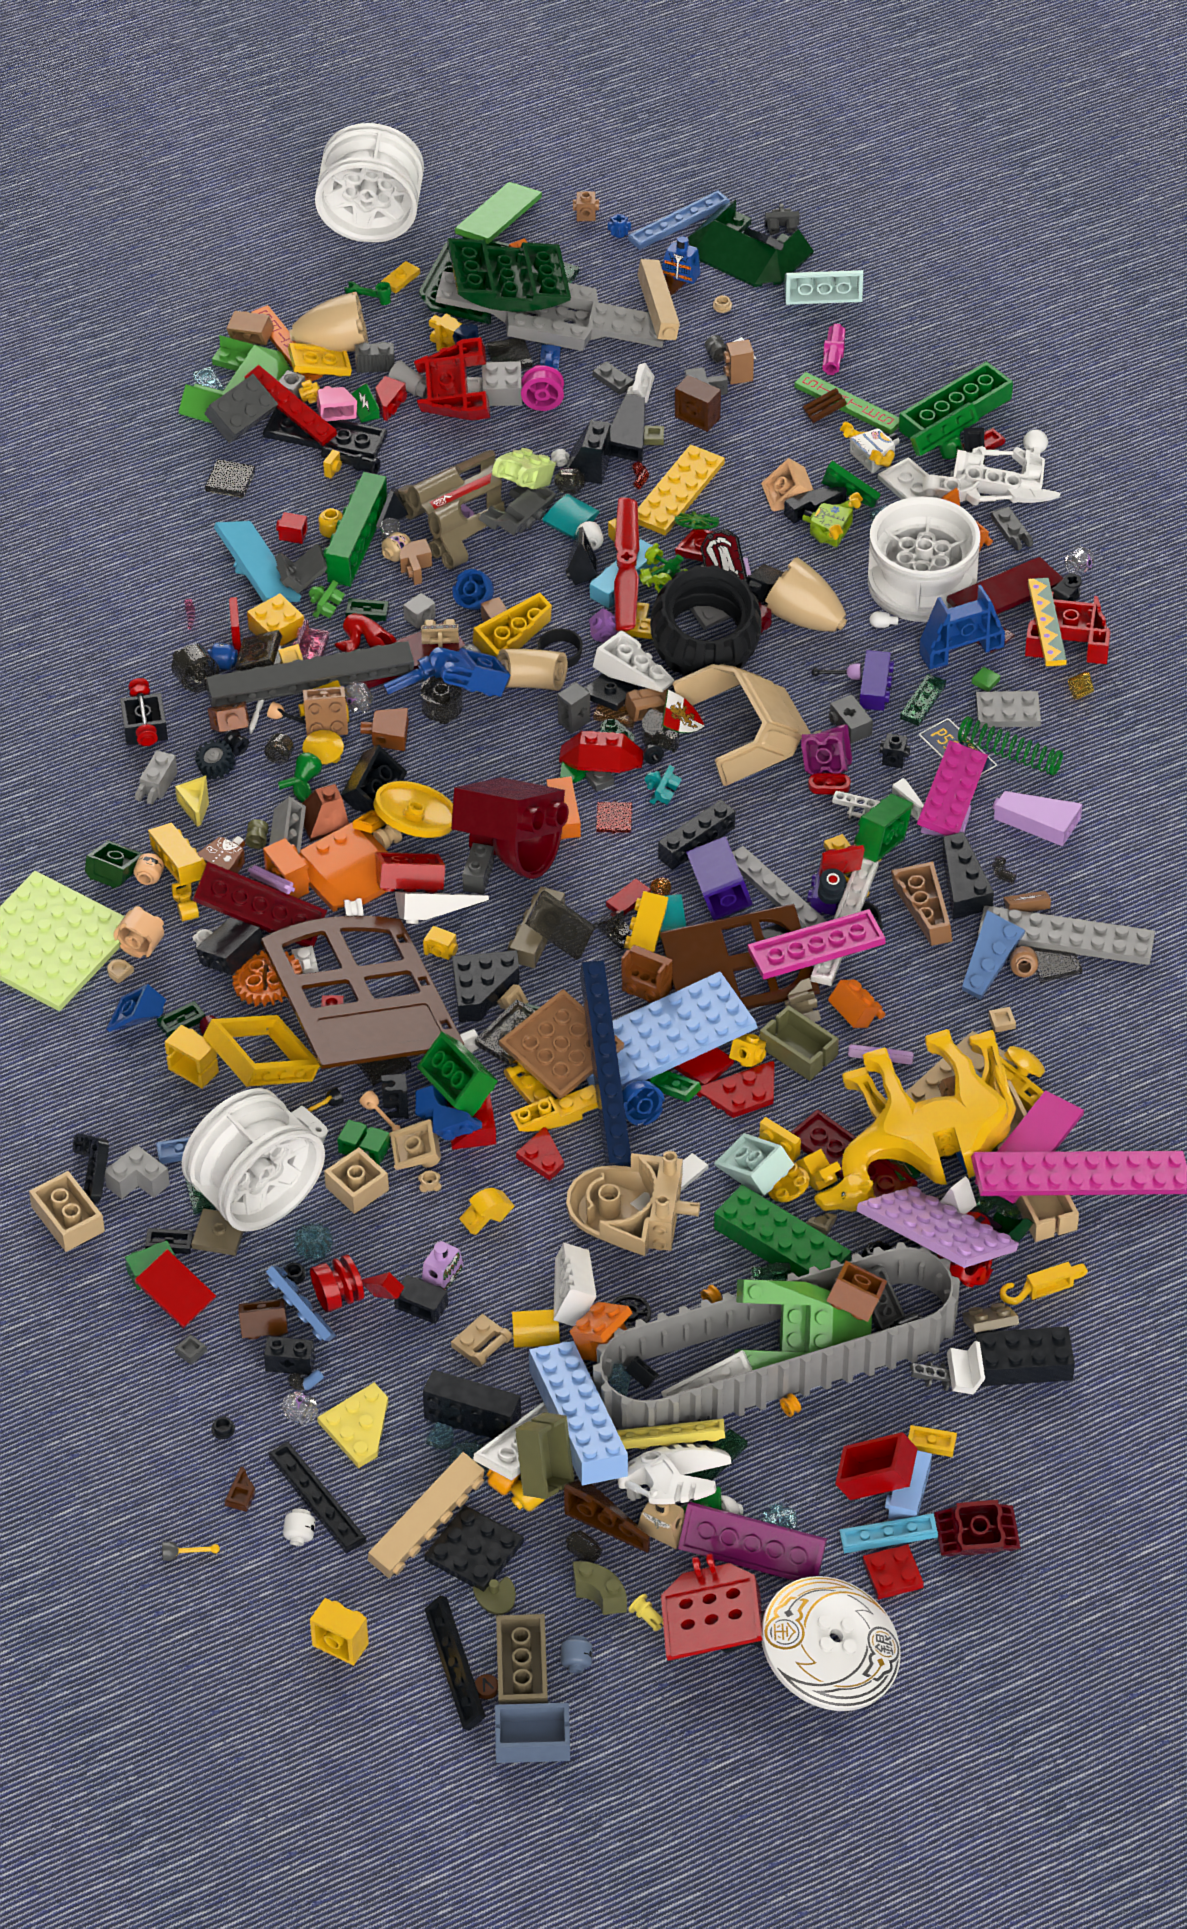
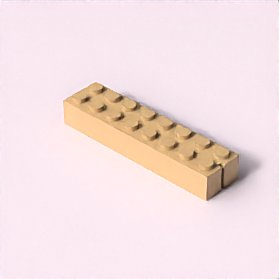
[992,1080,1079,1242]

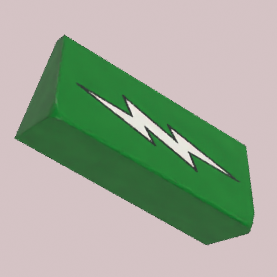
[351,383,380,423]

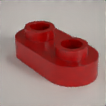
[808,773,851,795]

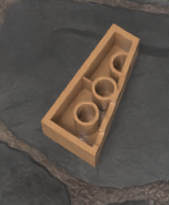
[891,861,952,946]

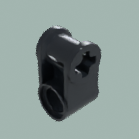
[1051,573,1082,601]

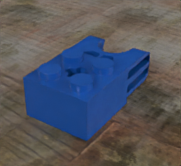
[429,647,510,696]

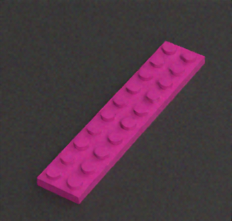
[971,1151,1187,1196]

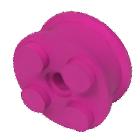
[521,365,564,411]

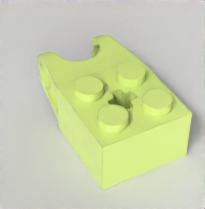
[492,448,556,490]

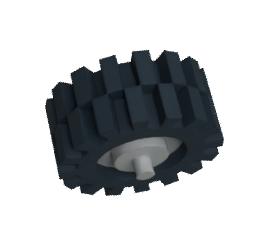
[195,739,236,779]

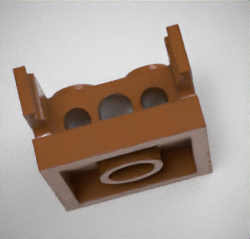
[621,945,672,1003]

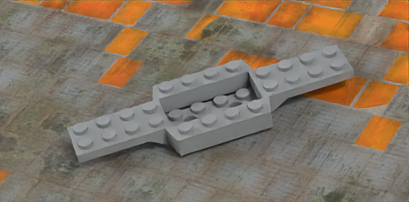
[435,271,664,351]

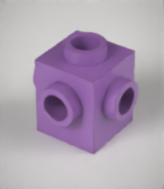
[589,608,620,643]

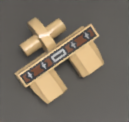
[421,619,459,648]

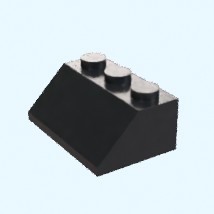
[341,745,407,813]

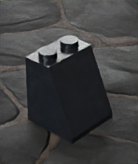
[563,420,611,484]

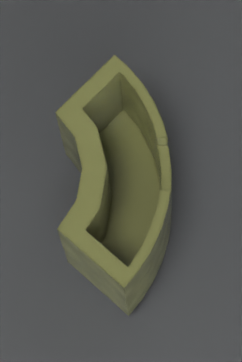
[573,1561,627,1615]

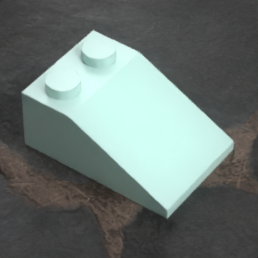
[714,1133,794,1195]

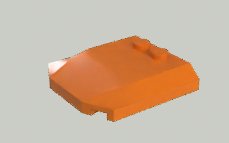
[299,822,388,912]

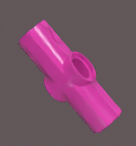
[822,324,846,375]

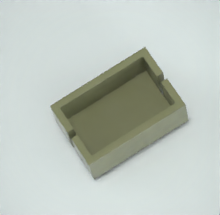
[759,1005,839,1081]
[515,1412,574,1499]

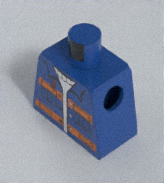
[662,236,701,284]

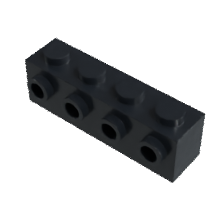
[658,799,736,870]

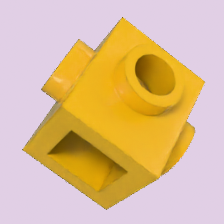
[729,1034,766,1067]

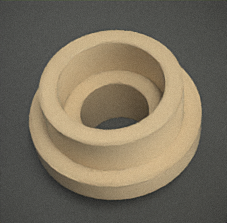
[713,295,732,313]

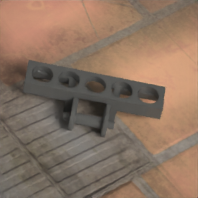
[910,1361,951,1391]

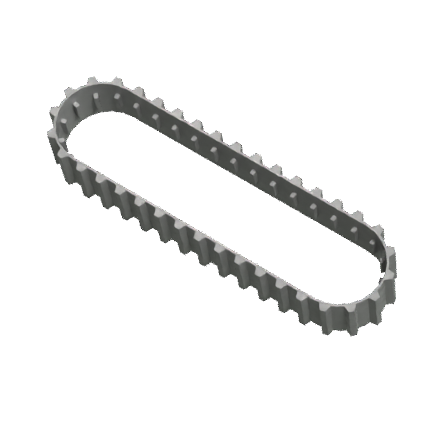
[593,1242,960,1430]

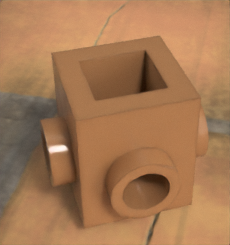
[573,191,599,221]

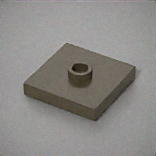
[191,1208,244,1256]

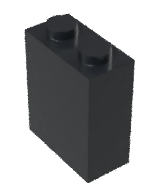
[195,918,263,975]

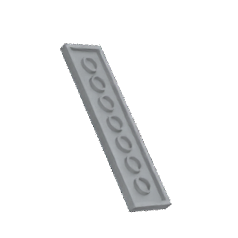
[977,906,1155,965]

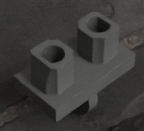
[765,203,800,234]

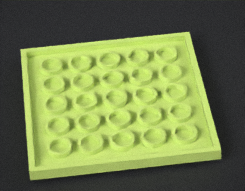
[0,871,125,1012]

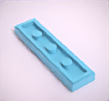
[839,1513,938,1554]

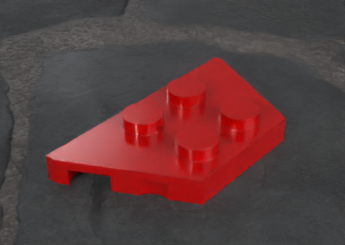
[697,1061,775,1118]

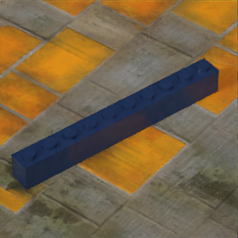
[580,960,631,1167]

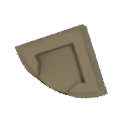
[806,1213,837,1236]

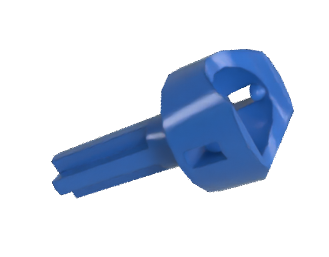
[383,656,441,695]

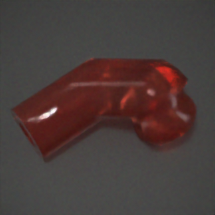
[632,462,649,489]

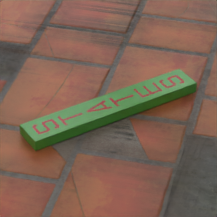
[794,372,899,434]

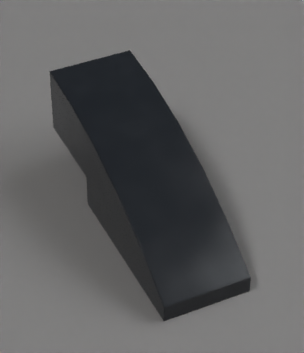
[784,487,847,524]

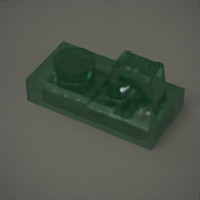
[975,1186,1021,1219]

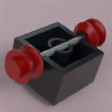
[120,678,168,746]

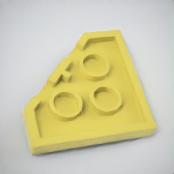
[317,1382,388,1469]

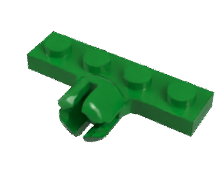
[910,403,979,459]

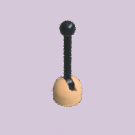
[267,701,306,725]

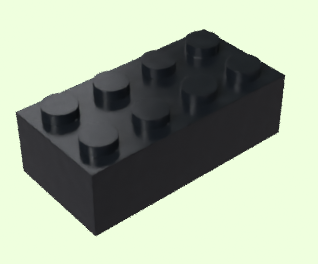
[975,1326,1075,1386]
[423,1370,521,1439]

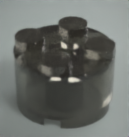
[171,643,219,692]
[421,676,463,724]

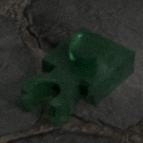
[751,1262,791,1281]

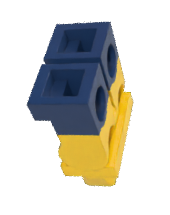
[429,313,478,352]

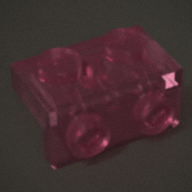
[292,620,329,660]

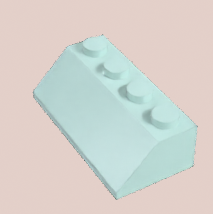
[784,270,863,305]

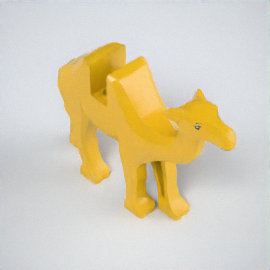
[814,1029,1016,1212]

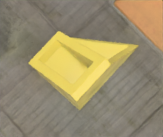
[175,776,209,827]

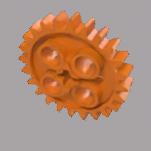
[232,950,303,1007]

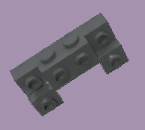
[479,486,557,536]

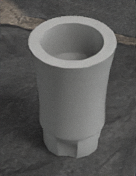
[388,360,427,399]

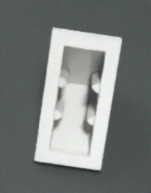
[940,1176,977,1214]

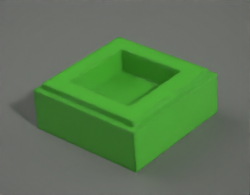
[972,667,1001,692]

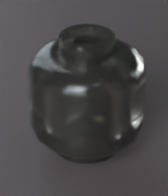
[554,467,585,494]
[264,733,294,764]

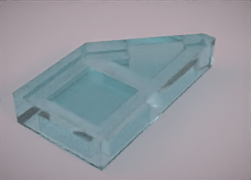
[193,367,225,391]

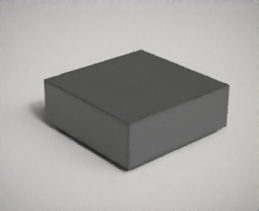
[174,1334,207,1365]

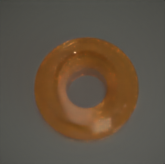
[650,877,671,896]

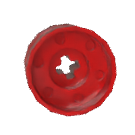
[310,1254,364,1313]

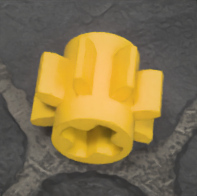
[298,380,320,404]

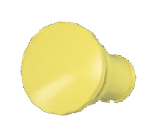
[628,1594,663,1632]

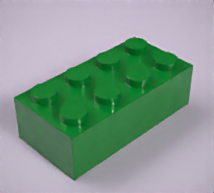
[417,1031,498,1117]

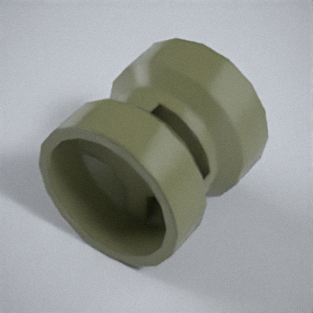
[245,819,269,849]

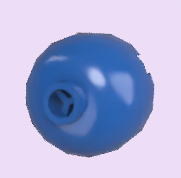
[452,569,494,610]
[622,1080,665,1126]

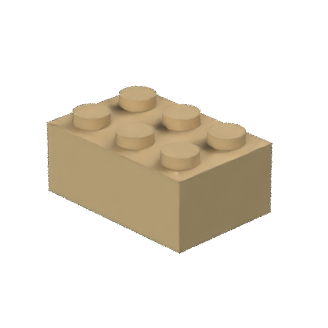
[29,1171,105,1252]

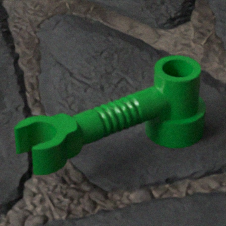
[344,281,392,305]

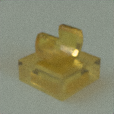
[1067,671,1094,699]

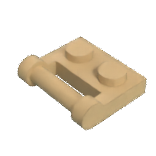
[451,1314,513,1367]

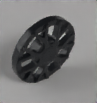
[611,1294,651,1329]

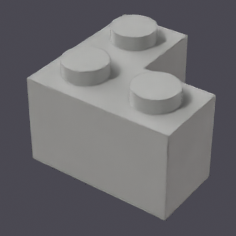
[105,1145,170,1199]

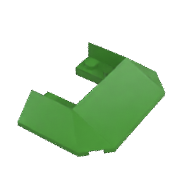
[179,335,291,423]

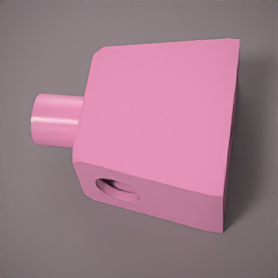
[317,386,357,421]

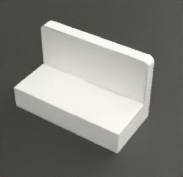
[947,1341,985,1395]

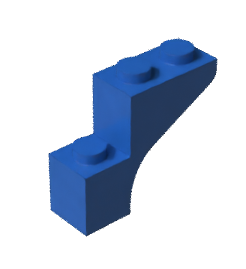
[415,1085,482,1140]

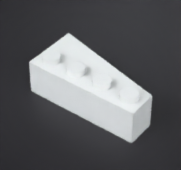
[554,1243,597,1326]

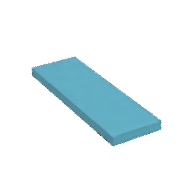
[214,521,301,602]

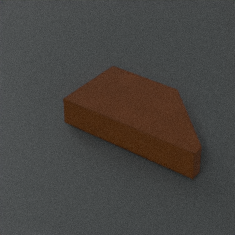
[224,1467,256,1512]

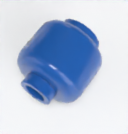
[207,643,238,670]

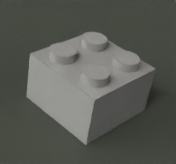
[482,361,522,406]

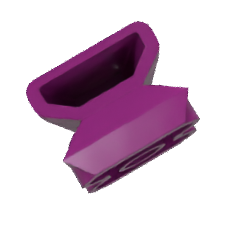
[801,724,852,775]

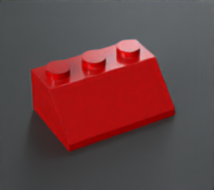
[375,852,445,893]
[447,1093,496,1150]

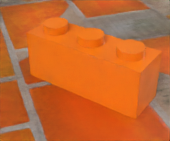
[546,777,581,839]

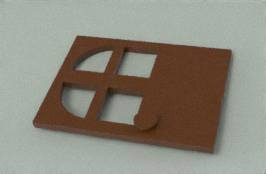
[659,903,820,1009]

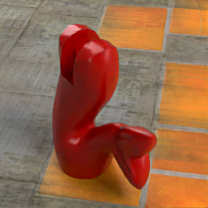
[335,613,397,652]

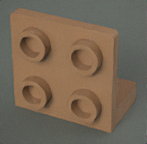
[303,687,348,736]

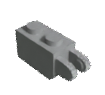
[135,750,178,804]

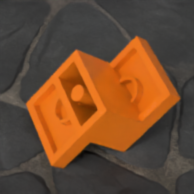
[569,1302,632,1362]

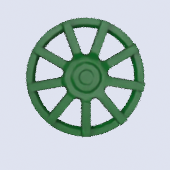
[674,511,720,529]

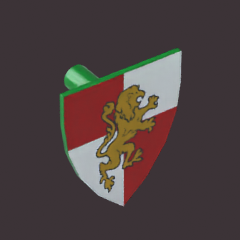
[660,690,705,733]

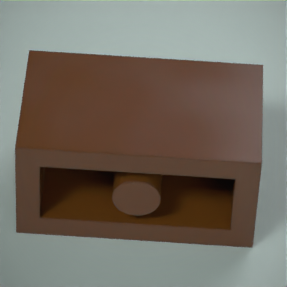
[238,1299,288,1340]

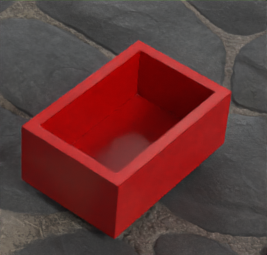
[835,1432,918,1500]

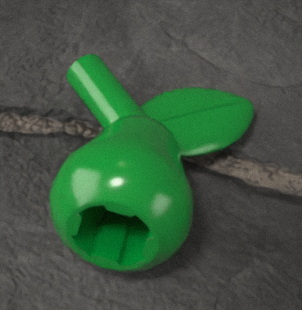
[278,752,322,802]

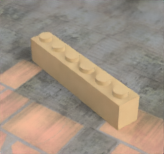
[368,1452,485,1578]

